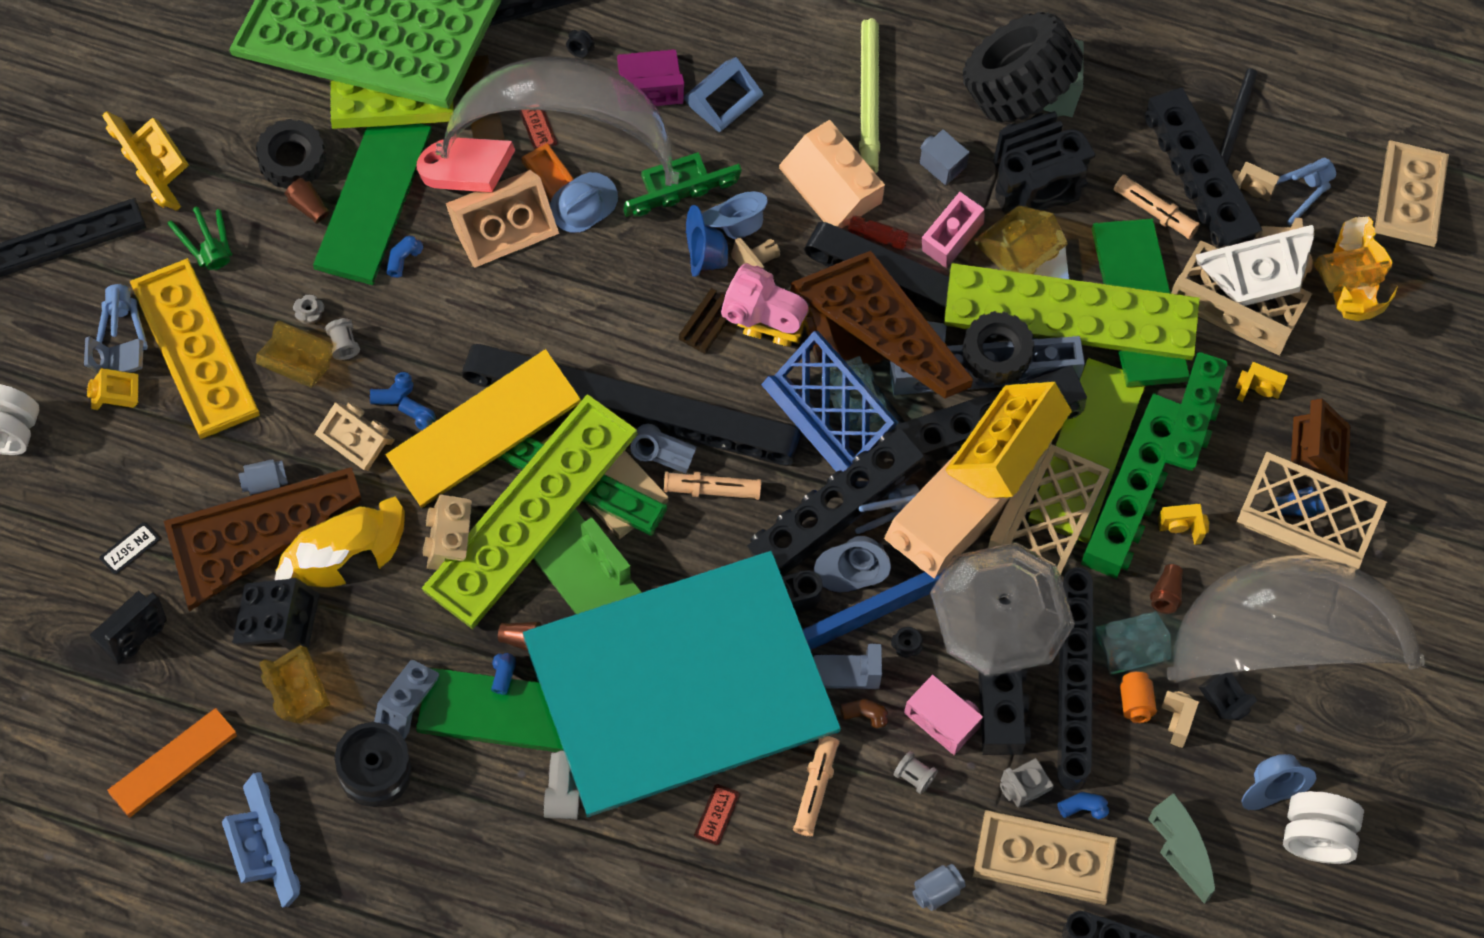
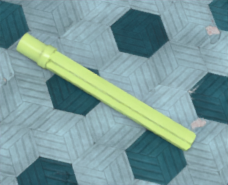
[859,18,880,173]

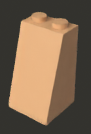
[884,453,1010,578]

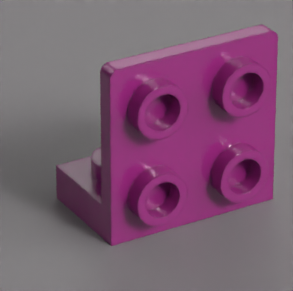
[617,50,684,109]

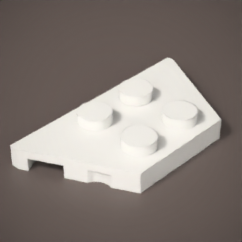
[1196,225,1315,306]

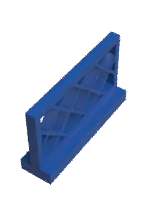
[761,331,899,472]

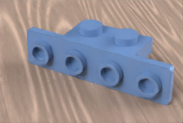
[222,772,300,907]

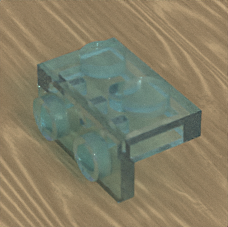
[1095,611,1171,674]

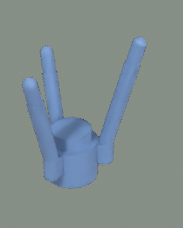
[1277,158,1336,225]
[96,284,148,350]
[855,481,919,534]

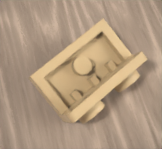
[423,494,472,570]

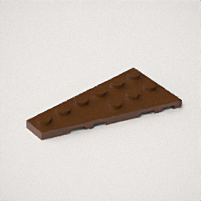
[790,250,973,399]
[163,467,362,612]

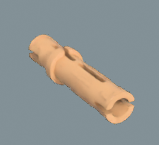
[1114,175,1200,240]
[664,472,761,500]
[793,736,840,836]

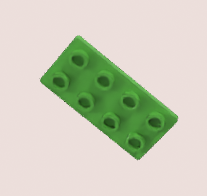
[533,509,642,614]

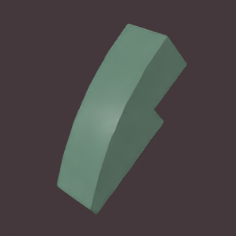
[1148,793,1215,904]

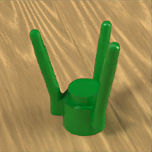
[168,206,232,270]

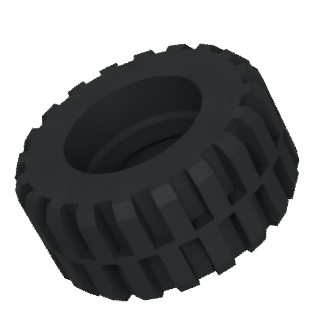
[963,12,1083,123]

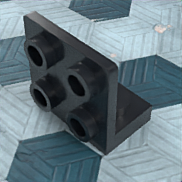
[232,578,320,655]
[90,590,167,665]

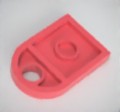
[417,138,515,192]

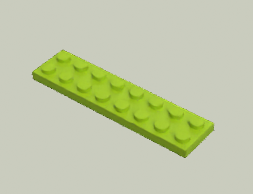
[944,263,1200,360]
[422,394,638,629]

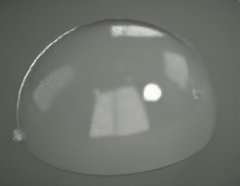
[435,56,679,186]
[1167,555,1425,683]

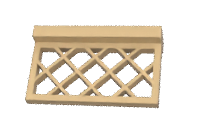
[1171,240,1312,356]
[987,439,1110,579]
[1236,452,1387,574]

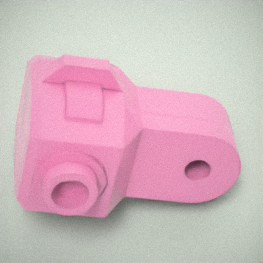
[721,263,808,333]

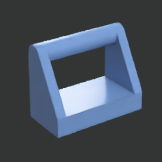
[684,57,763,132]

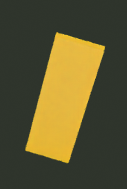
[130,258,260,440]
[385,349,581,508]

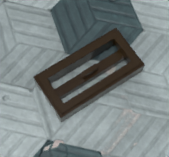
[679,288,728,354]

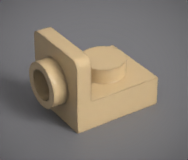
[1232,161,1279,201]
[1162,691,1199,748]

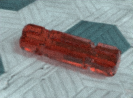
[848,215,908,249]

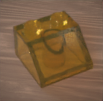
[974,206,1068,274]

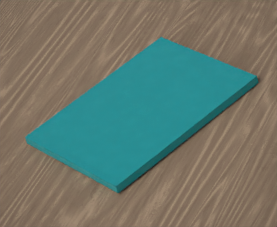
[523,551,841,818]

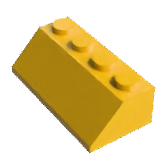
[945,382,1072,498]

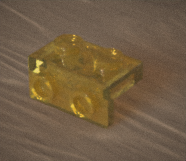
[1313,247,1392,293]
[256,320,333,388]
[259,646,330,724]

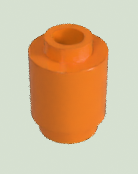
[1120,672,1157,723]

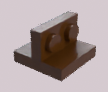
[1290,398,1351,483]

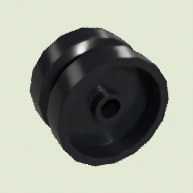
[334,722,412,807]

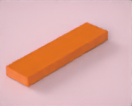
[107,708,237,818]

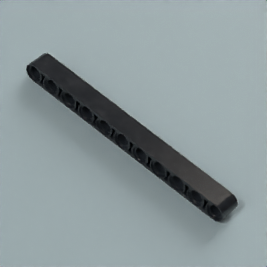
[461,344,801,466]

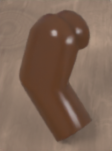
[840,699,888,728]

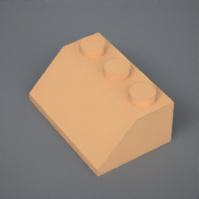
[779,120,885,229]
[446,170,559,268]

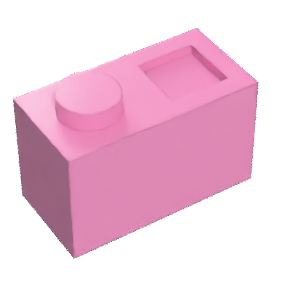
[922,192,984,268]
[904,674,983,755]

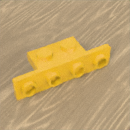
[102,111,189,211]

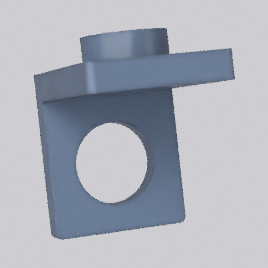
[84,336,143,373]

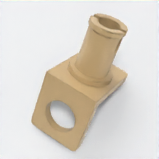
[731,237,780,280]

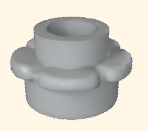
[293,295,324,325]

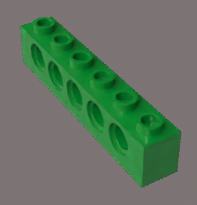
[1081,393,1181,579]

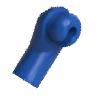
[387,236,423,278]
[370,372,414,405]
[398,396,437,430]
[491,653,516,695]
[1057,792,1109,819]

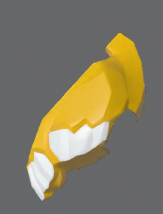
[1328,217,1397,321]
[275,496,405,587]

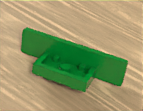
[623,152,742,217]
[1164,352,1227,471]

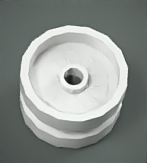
[0,384,39,455]
[1283,791,1364,864]

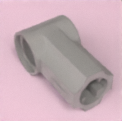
[544,751,580,820]

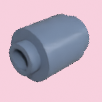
[238,459,288,496]
[913,864,965,911]

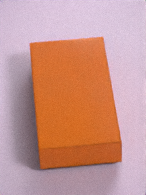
[522,143,574,201]

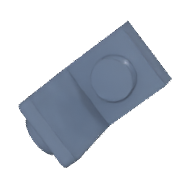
[813,644,882,689]
[375,660,439,739]

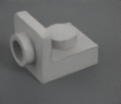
[1000,758,1053,808]

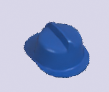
[686,205,728,277]

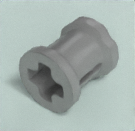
[325,318,360,360]
[894,751,938,795]

